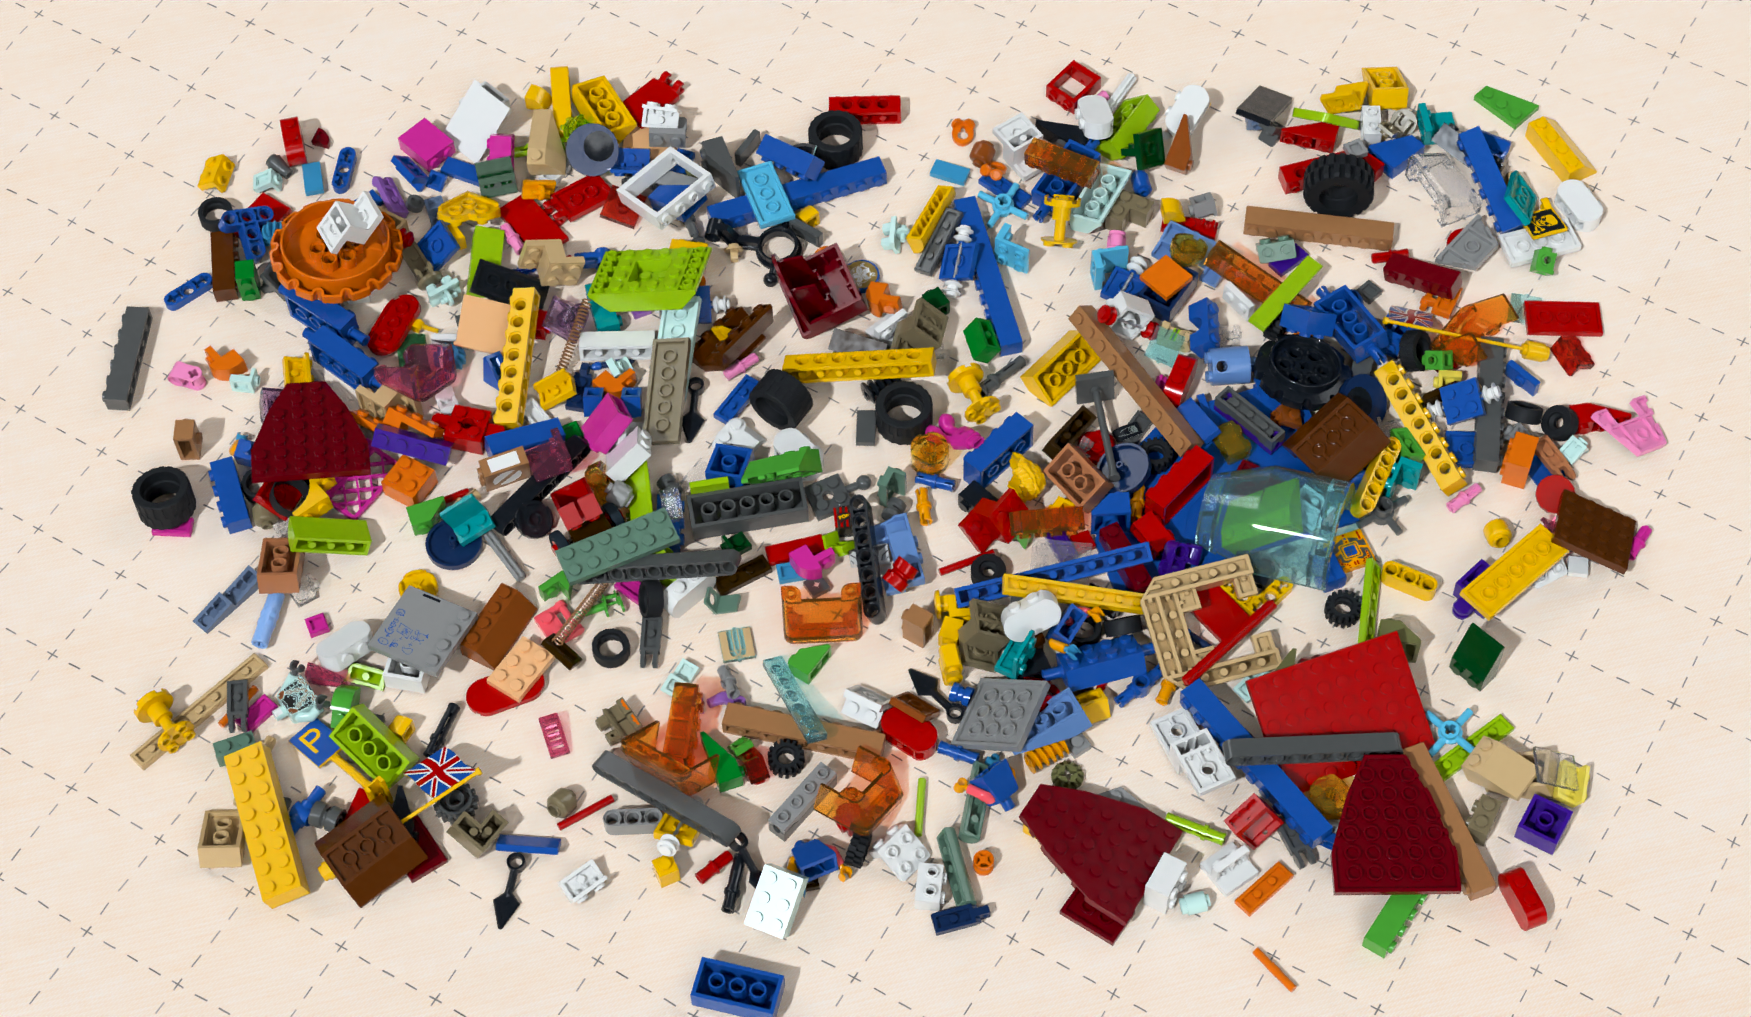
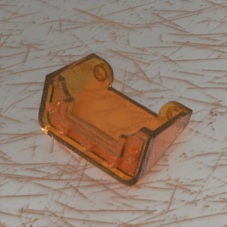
[781,582,863,644]

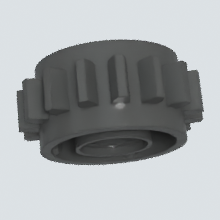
[433,783,479,825]

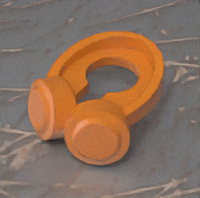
[951,118,975,147]
[980,161,1007,181]

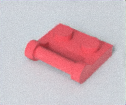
[534,599,585,643]

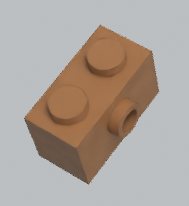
[173,419,203,460]
[901,603,934,648]

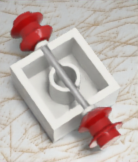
[1097,291,1160,341]

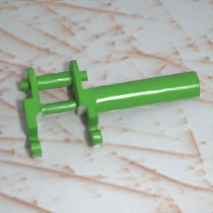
[575,590,625,619]

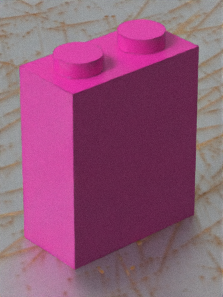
[398,118,456,172]
[581,393,633,455]

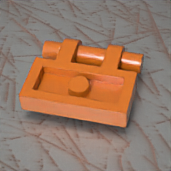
[1419,288,1463,319]

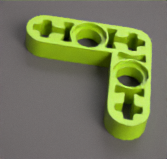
[1292,108,1360,130]

